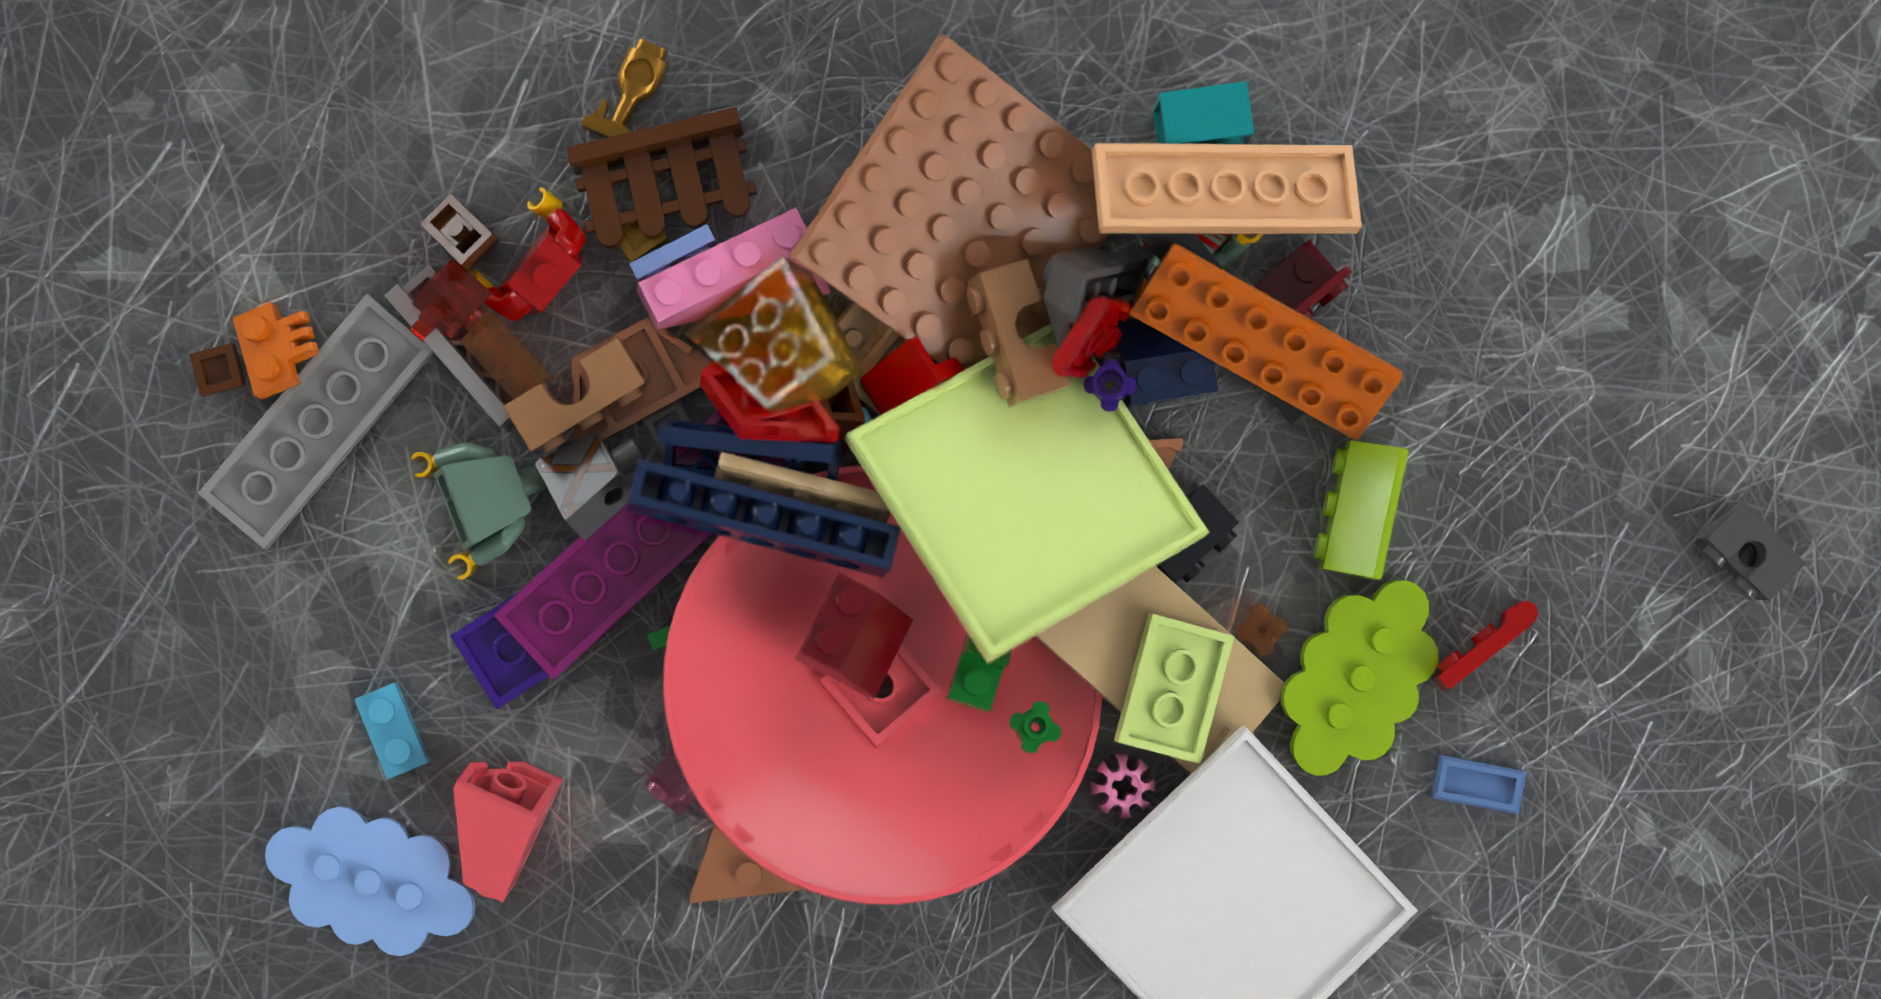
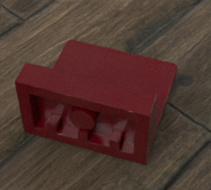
[1253,239,1352,319]

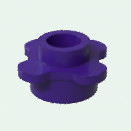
[1084,359,1137,412]

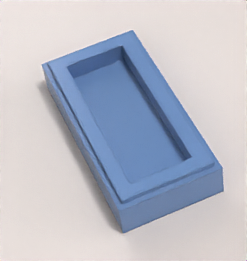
[1431,754,1527,815]

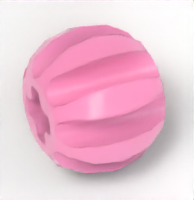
[1090,754,1156,819]

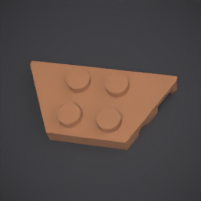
[571,317,712,442]
[689,826,805,903]

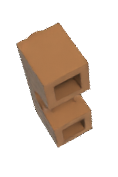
[966,259,1070,407]
[503,337,647,453]

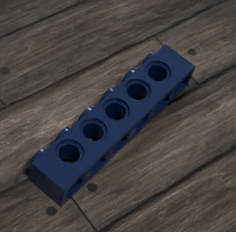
[626,459,901,578]

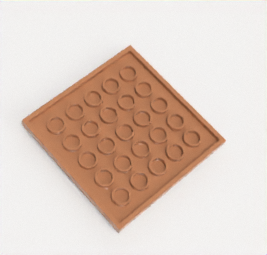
[789,35,1109,370]

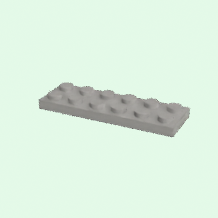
[198,294,434,550]

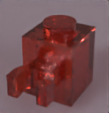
[409,258,492,342]

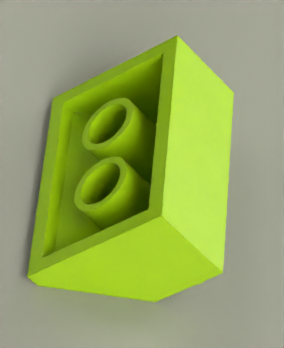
[1313,440,1409,580]

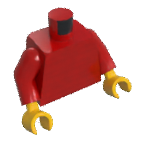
[458,187,586,321]

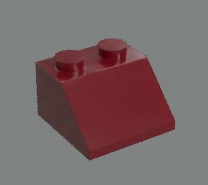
[795,573,913,699]

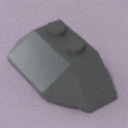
[1043,248,1148,348]

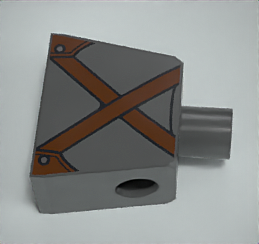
[535,433,647,540]

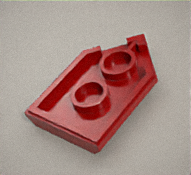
[1052,297,1132,378]

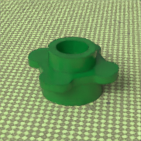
[1009,701,1061,753]

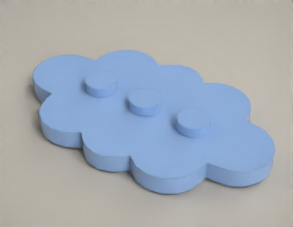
[265,806,476,956]

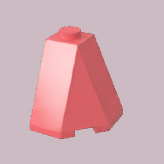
[453,761,563,902]

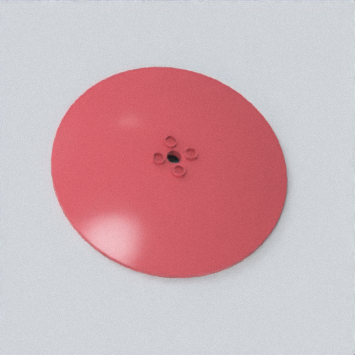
[663,465,1103,905]

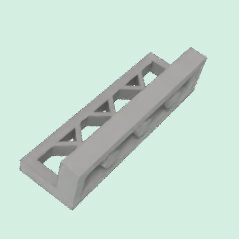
[384,265,537,429]

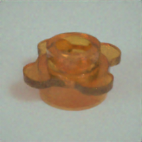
[1236,604,1288,655]

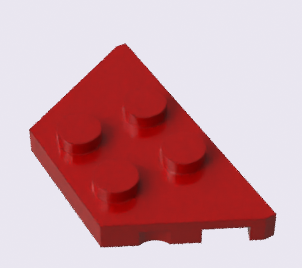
[700,327,839,443]

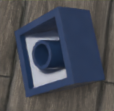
[1117,319,1218,408]

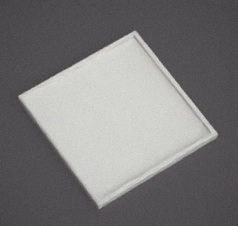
[1052,725,1418,999]

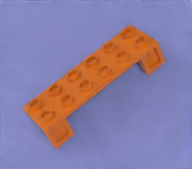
[1129,244,1403,441]

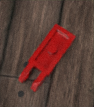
[1433,600,1539,691]

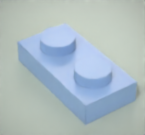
[629,224,718,282]

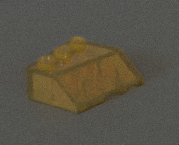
[684,256,863,412]

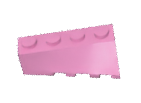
[636,208,831,330]

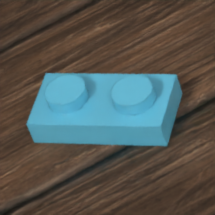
[354,682,430,780]

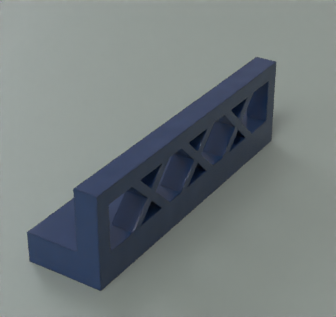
[658,420,842,481]

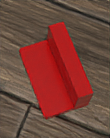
[860,336,964,416]

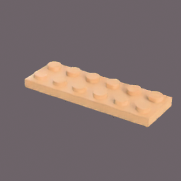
[1092,143,1362,234]

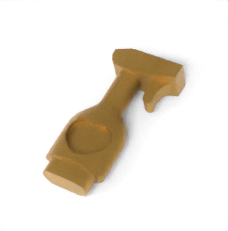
[581,38,668,138]

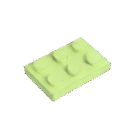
[1114,613,1235,764]

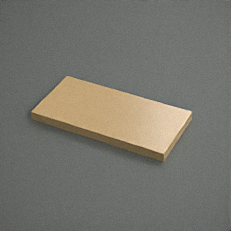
[1035,566,1284,774]

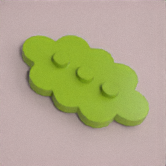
[1280,579,1439,776]

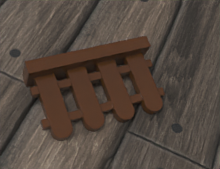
[566,107,758,249]

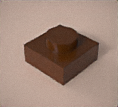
[189,343,246,397]

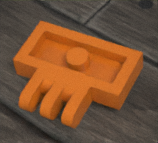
[232,302,319,400]

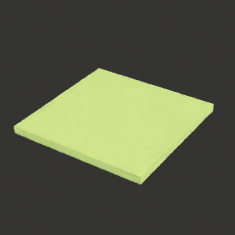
[845,324,1209,663]

